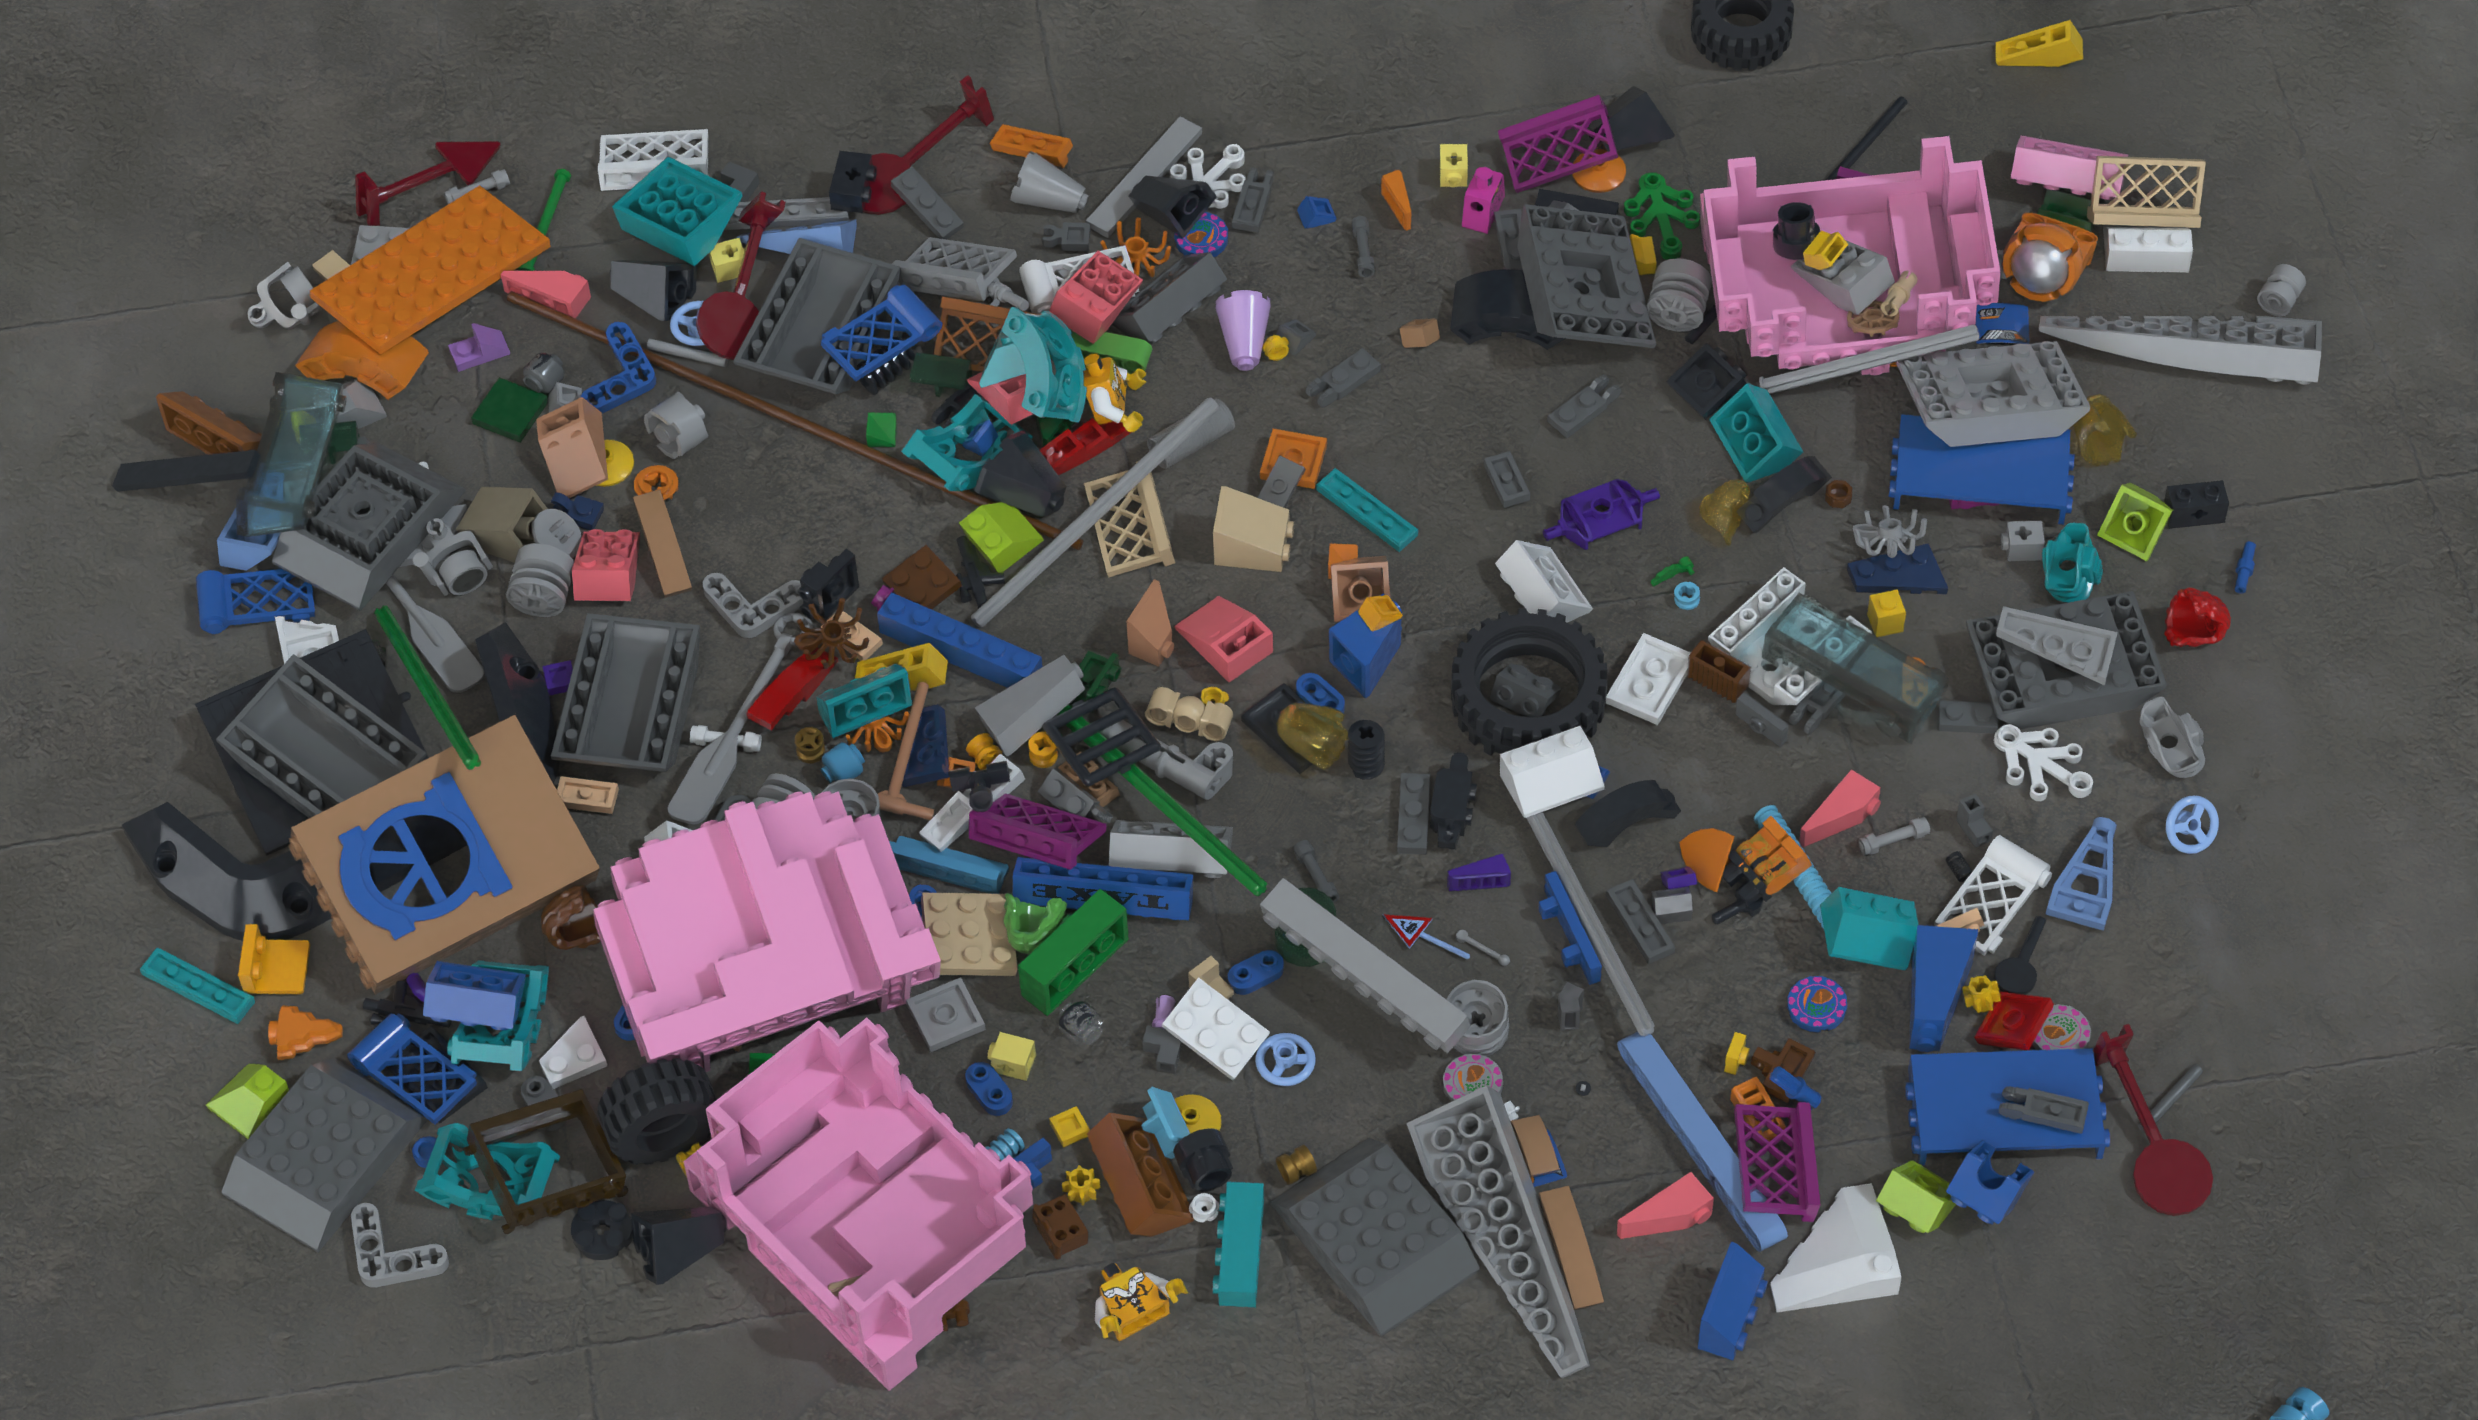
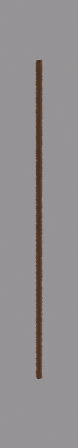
[507,291,1083,550]

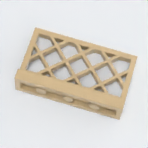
[2087,156,2206,228]
[1084,461,1175,578]

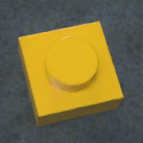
[1724,1032,1750,1075]
[1049,1106,1090,1148]

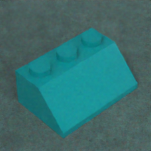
[979,329,1026,388]
[1709,383,1803,483]
[816,664,912,738]
[1820,887,1919,971]

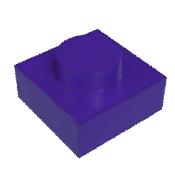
[542,660,573,696]
[1660,867,1697,889]

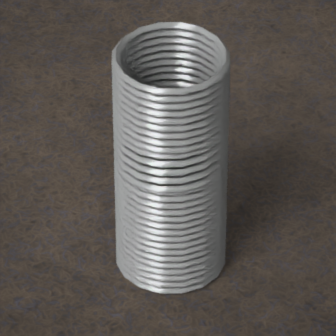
[1147,399,1235,469]

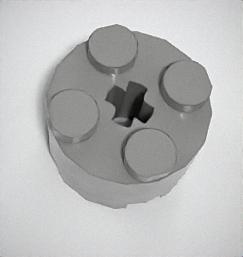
[644,392,708,459]

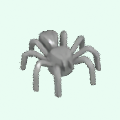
[1853,505,1927,558]

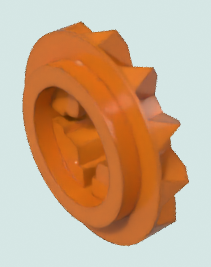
[634,465,679,500]

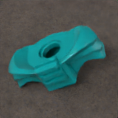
[2042,523,2103,602]

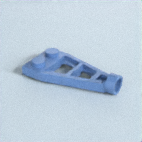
[2046,817,2117,931]

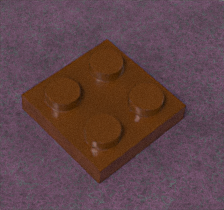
[882,545,962,610]

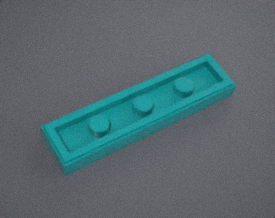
[1316,468,1418,552]
[140,947,255,1024]

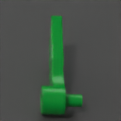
[1650,556,1695,587]

